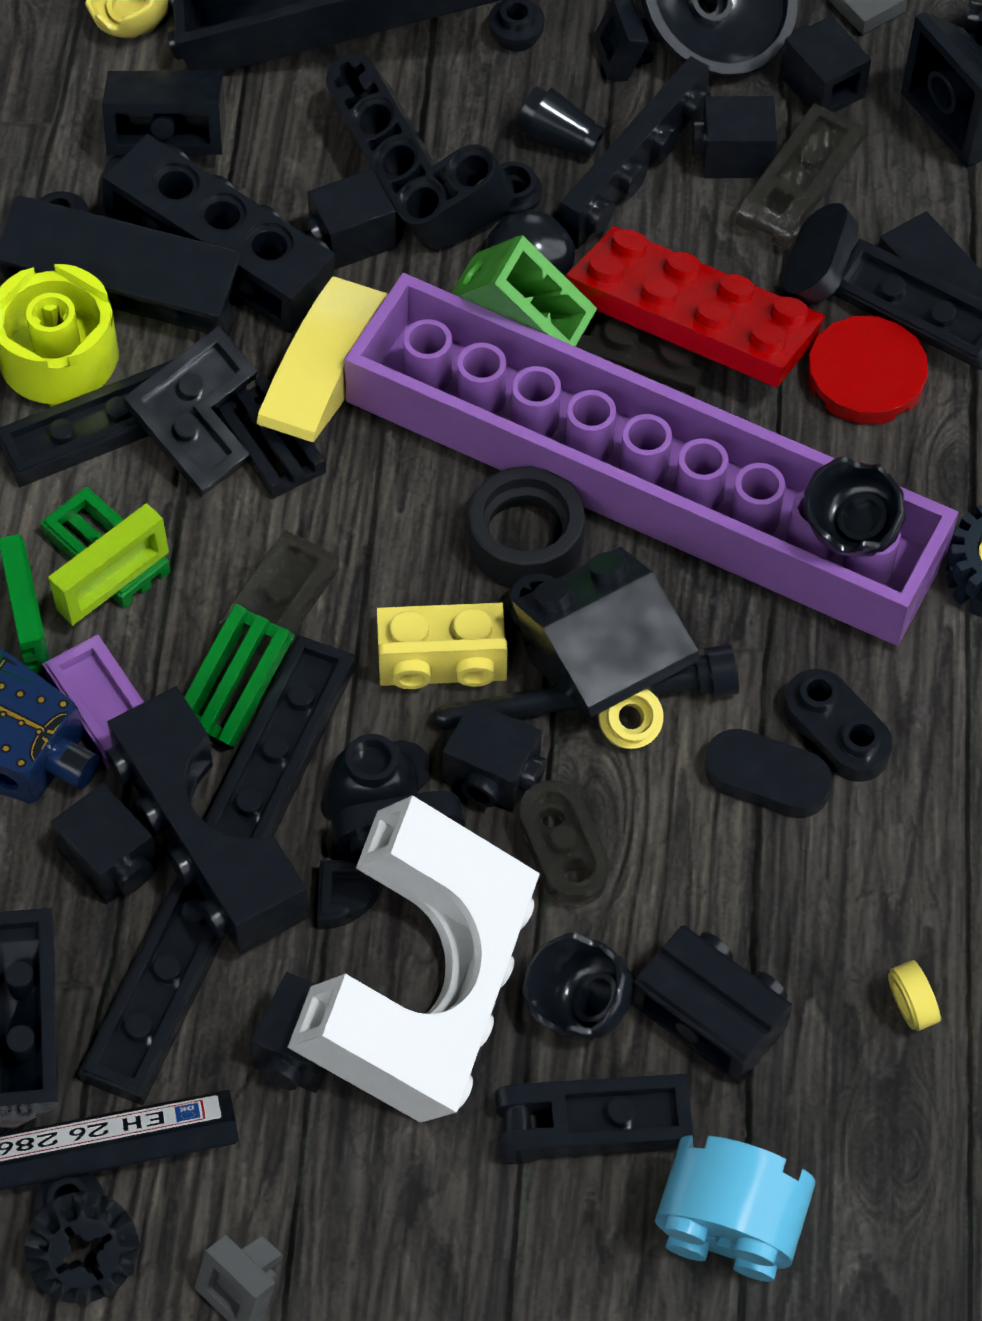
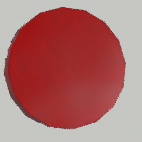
[807,316,928,424]

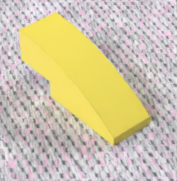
[257,276,388,442]

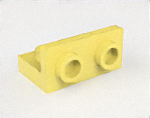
[377,603,507,689]

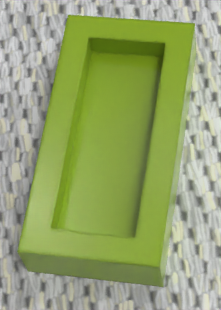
[48,503,169,626]

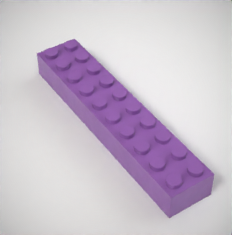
[344,273,959,646]

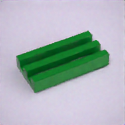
[40,486,171,609]
[0,534,50,674]
[184,603,295,748]

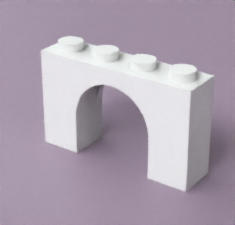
[288,796,540,1123]

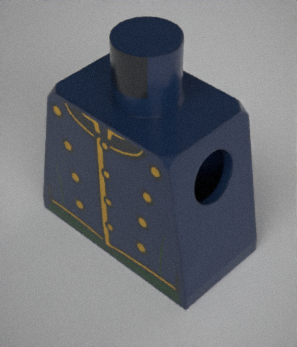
[0,648,100,803]

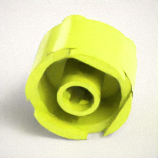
[0,264,119,407]

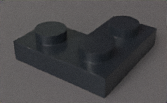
[123,326,258,497]

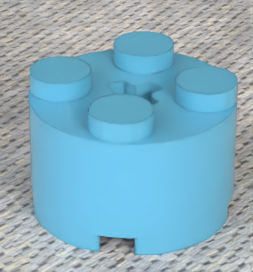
[655,1135,816,1282]

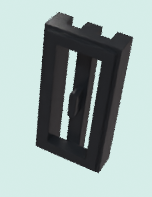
[214,375,326,499]

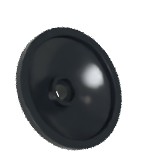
[641,0,798,77]

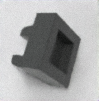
[194,1235,283,1321]

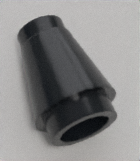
[516,86,605,159]

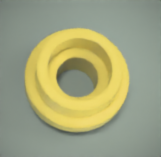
[598,689,663,749]

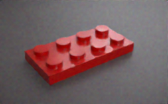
[565,226,826,388]

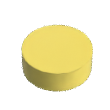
[888,960,941,1032]

